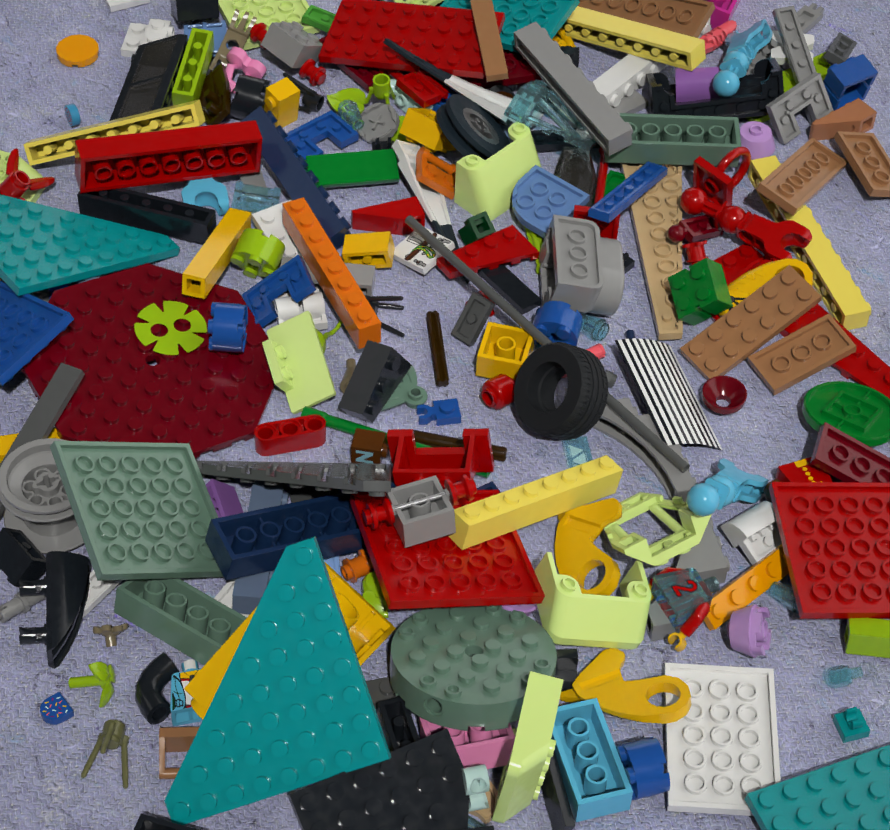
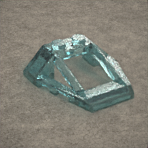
[504,80,598,151]

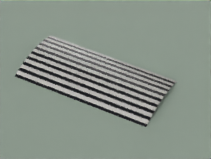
[615,338,722,450]

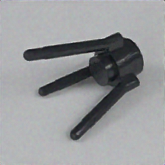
[283,72,324,114]
[365,295,405,337]

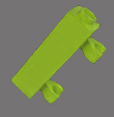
[844,618,890,658]

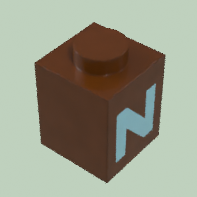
[351,428,389,464]

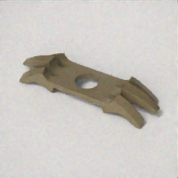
[208,9,257,71]

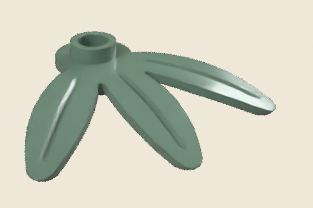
[381,366,428,411]

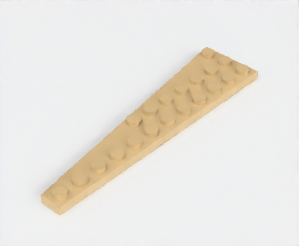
[620,163,683,340]

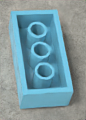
[551,698,633,822]

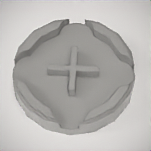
[357,103,400,144]

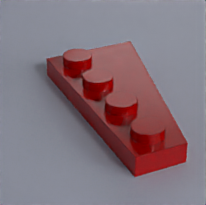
[436,225,539,279]

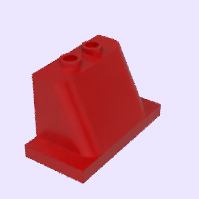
[387,428,495,489]

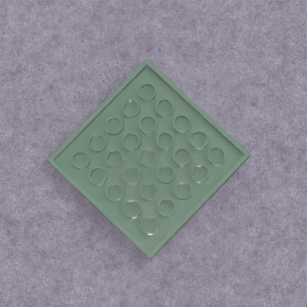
[50,441,224,581]

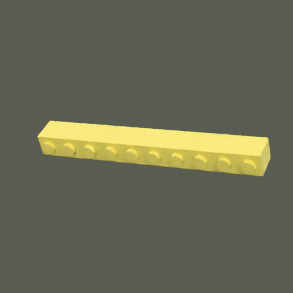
[748,155,871,330]

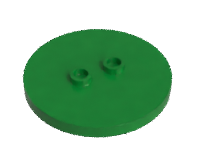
[802,381,890,447]

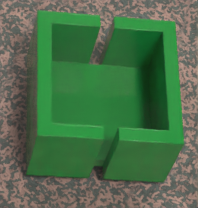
[668,258,733,326]

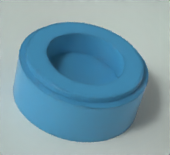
[64,103,81,127]

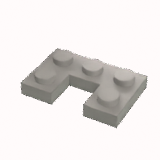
[766,72,834,144]

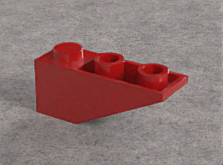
[351,196,425,235]

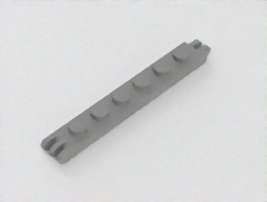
[746,3,824,75]

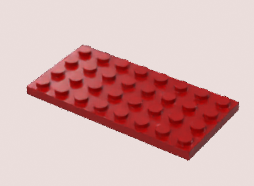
[318,0,505,79]

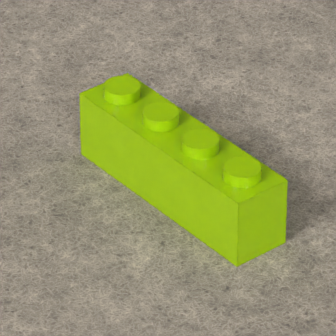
[172,28,214,106]

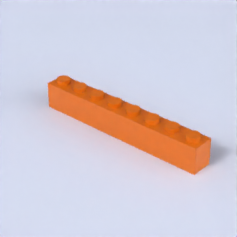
[282,197,381,349]

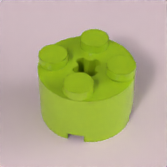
[230,228,285,278]

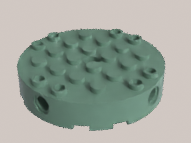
[390,605,557,731]

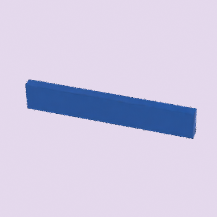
[588,161,668,223]

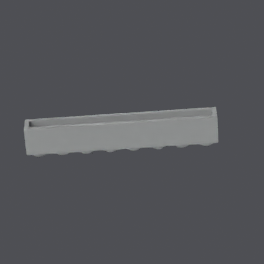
[514,21,633,156]

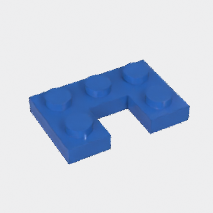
[285,110,359,160]
[242,255,316,328]

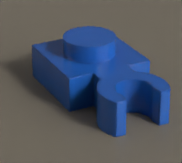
[416,398,461,426]

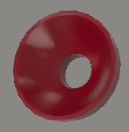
[702,376,747,414]

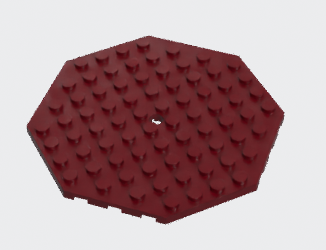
[20,263,276,458]

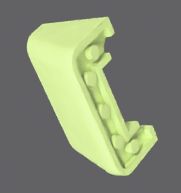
[454,120,542,221]

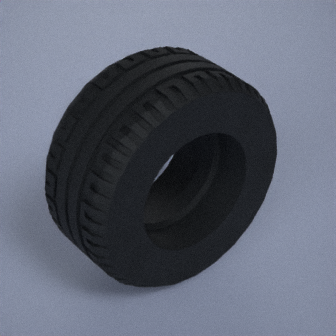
[514,342,608,440]

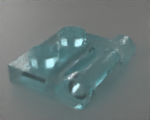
[231,180,281,220]

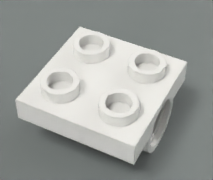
[272,289,328,330]

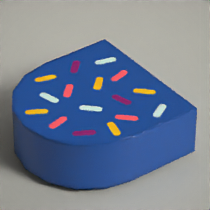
[40,692,74,725]

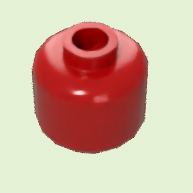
[481,374,515,410]

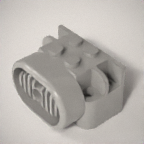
[539,215,625,316]

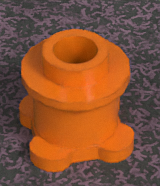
[341,549,374,584]

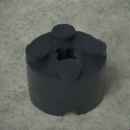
[230,74,271,119]

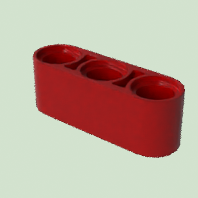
[254,414,326,456]

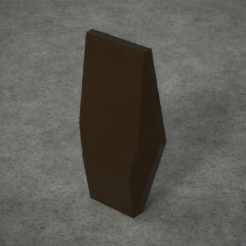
[199,63,231,125]

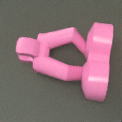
[225,47,267,94]

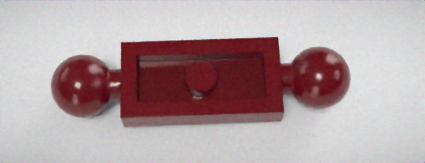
[667,215,724,243]

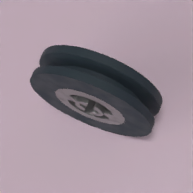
[436,94,510,160]

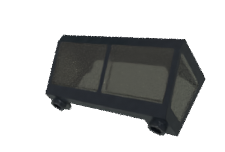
[109,34,188,121]

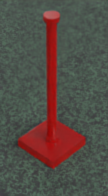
[573,146,620,239]

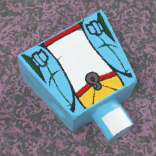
[170,659,203,726]

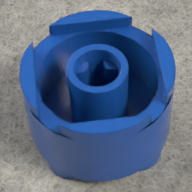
[533,301,583,349]
[207,302,248,353]
[616,737,670,800]

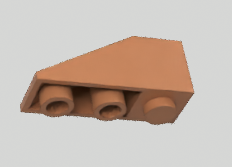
[809,98,877,140]

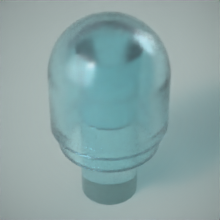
[824,665,863,688]

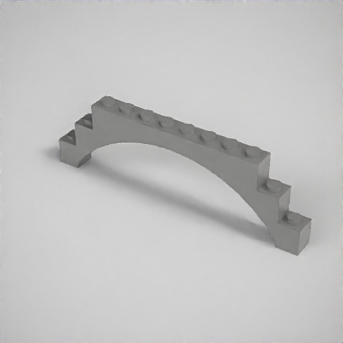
[564,388,730,642]

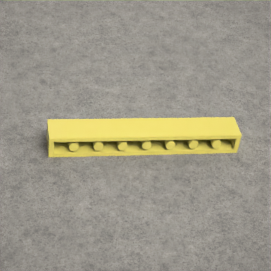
[561,6,706,71]
[23,99,206,166]
[447,455,623,550]

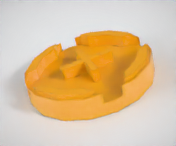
[56,34,99,67]

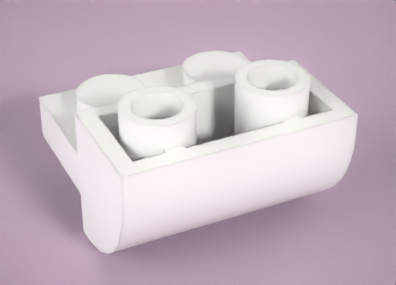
[720,501,782,565]

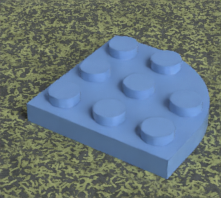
[512,165,590,238]

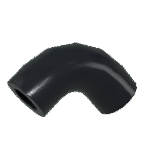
[135,652,179,725]

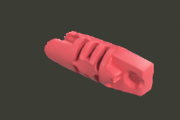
[699,20,737,54]

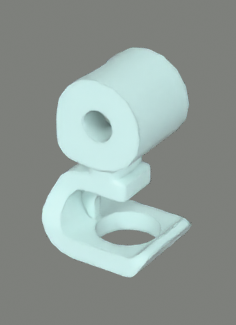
[461,764,490,812]

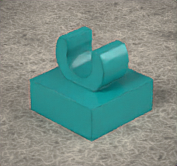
[832,707,870,743]

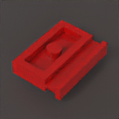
[396,69,449,108]

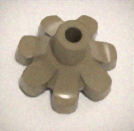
[93,623,128,647]

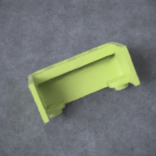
[534,552,652,650]

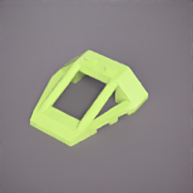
[603,492,712,566]

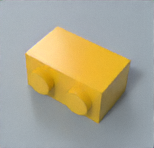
[264,77,300,128]
[342,231,395,269]

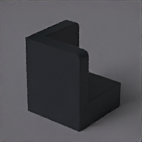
[555,649,578,692]

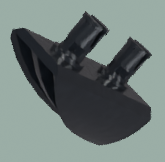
[19,551,89,669]

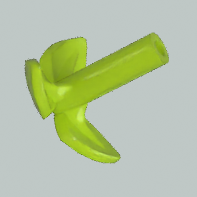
[68,662,116,708]

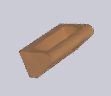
[159,727,199,779]

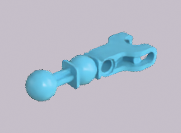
[712,19,773,98]
[181,126,229,216]
[686,458,769,516]

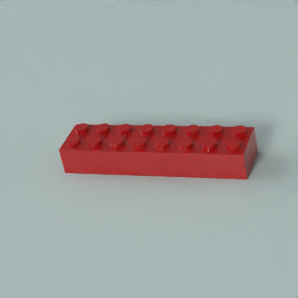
[75,120,263,193]

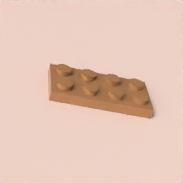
[834,131,890,197]
[748,314,856,396]

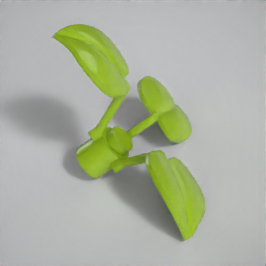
[327,72,417,142]

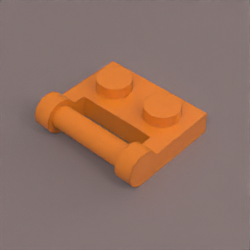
[416,147,456,200]

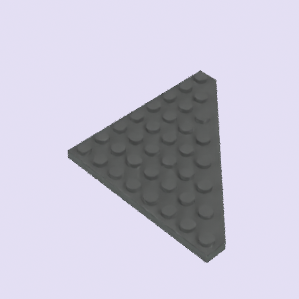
[196,461,391,497]

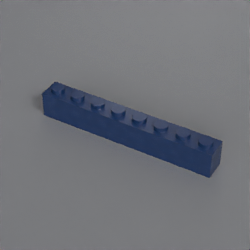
[240,106,351,250]

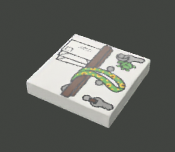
[393,227,455,275]

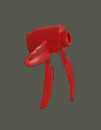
[0,148,55,201]

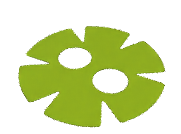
[134,301,207,355]

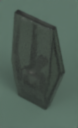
[554,147,597,207]

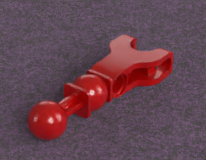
[680,187,812,260]

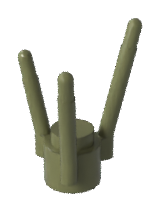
[81,720,129,789]

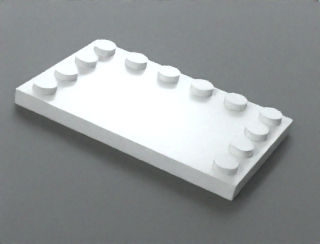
[664,663,781,816]

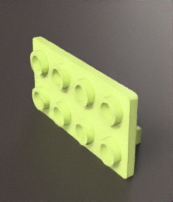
[262,311,336,414]

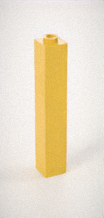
[182,208,252,299]

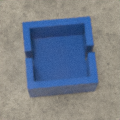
[823,54,878,111]

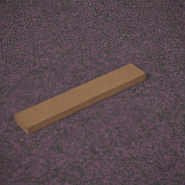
[469,0,509,82]

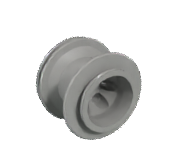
[0,438,84,554]

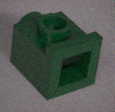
[458,211,496,246]

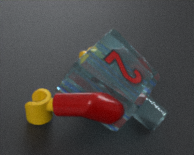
[649,567,720,652]

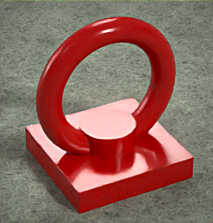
[693,146,751,206]

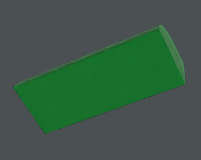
[306,149,400,188]

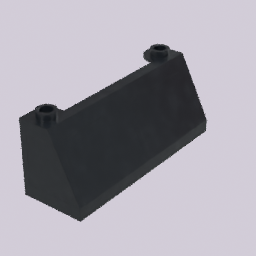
[646,58,784,119]

